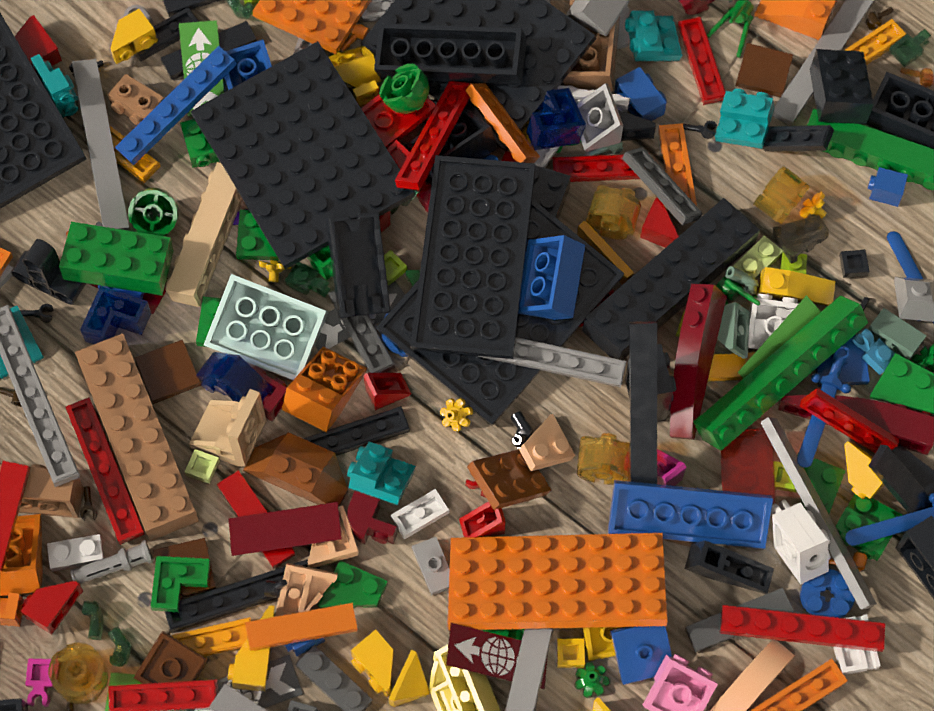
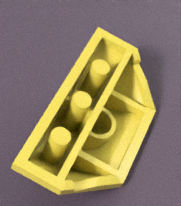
[429,645,500,711]

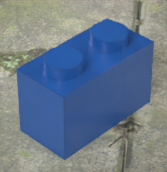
[614,67,667,121]

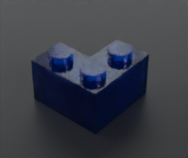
[526,88,586,150]
[80,286,152,345]
[196,352,273,402]

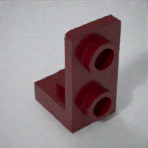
[243,363,288,422]

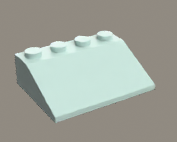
[204,274,328,380]

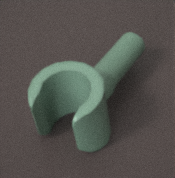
[589,142,624,156]

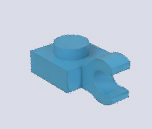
[852,328,895,375]

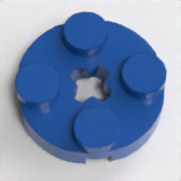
[800,569,855,618]

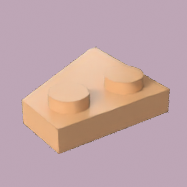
[519,414,575,471]
[308,505,358,568]
[275,563,338,617]

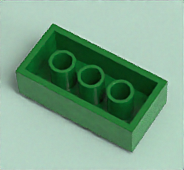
[59,222,174,296]

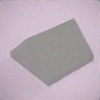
[566,0,630,36]
[570,83,623,151]

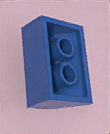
[225,40,272,90]
[519,235,585,320]

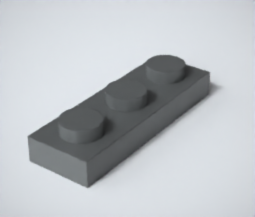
[296,645,373,711]

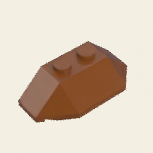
[243,432,348,507]

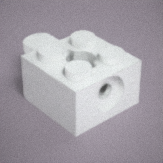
[771,499,830,584]

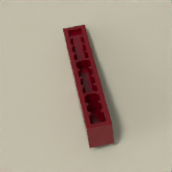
[670,284,727,440]
[778,395,934,455]

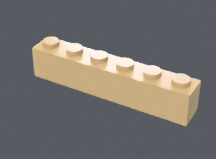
[166,162,242,307]

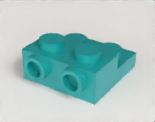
[625,10,682,61]
[31,54,78,118]
[715,88,774,149]
[347,442,416,505]

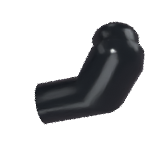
[511,411,533,449]

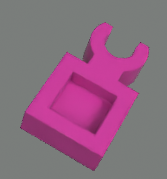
[25,658,58,707]

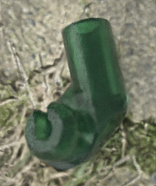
[227,0,254,19]
[82,600,104,640]
[108,627,132,667]

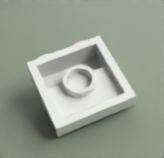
[748,294,798,350]

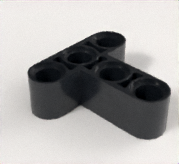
[11,239,86,305]

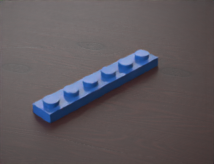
[115,46,237,165]

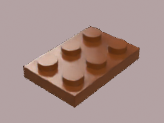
[467,450,551,510]

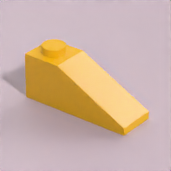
[757,267,836,306]
[228,605,275,692]

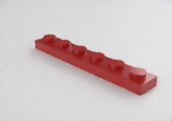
[395,81,472,190]
[65,397,145,545]
[720,605,885,652]

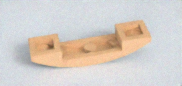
[710,640,795,711]

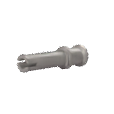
[70,540,153,584]

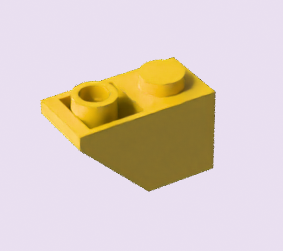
[110,9,157,64]
[351,630,394,697]

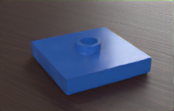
[815,335,870,387]
[610,626,672,685]

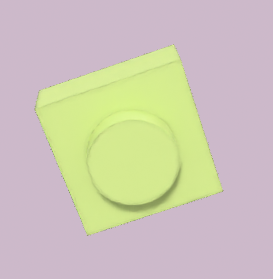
[185,449,220,484]

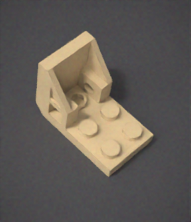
[189,389,267,466]

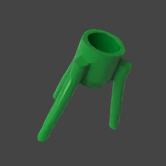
[707,0,754,58]
[716,277,760,306]

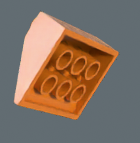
[754,0,838,40]
[0,514,43,596]

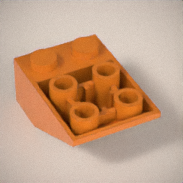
[282,346,367,432]

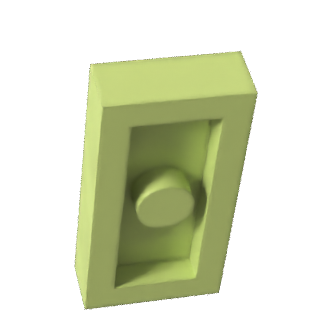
[732,235,783,280]

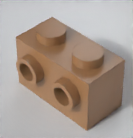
[108,74,164,126]

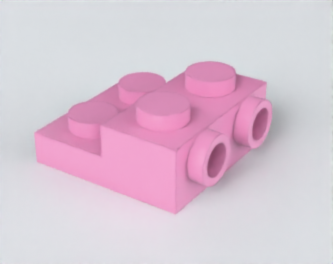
[643,654,718,711]

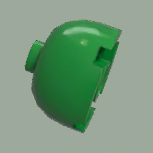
[379,64,430,114]
[128,188,179,236]

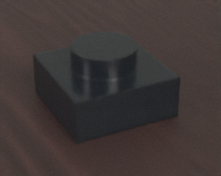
[839,249,870,278]

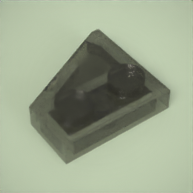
[773,215,829,264]

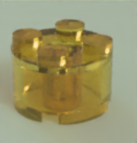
[753,165,811,225]
[586,185,641,240]
[577,433,630,485]
[48,643,109,704]

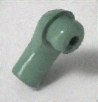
[725,266,759,296]

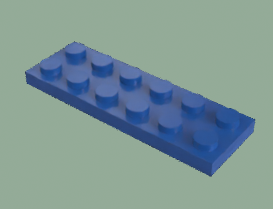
[608,480,773,549]

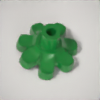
[911,344,934,372]
[574,662,610,698]

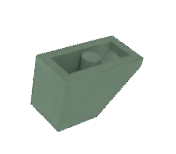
[717,302,750,359]

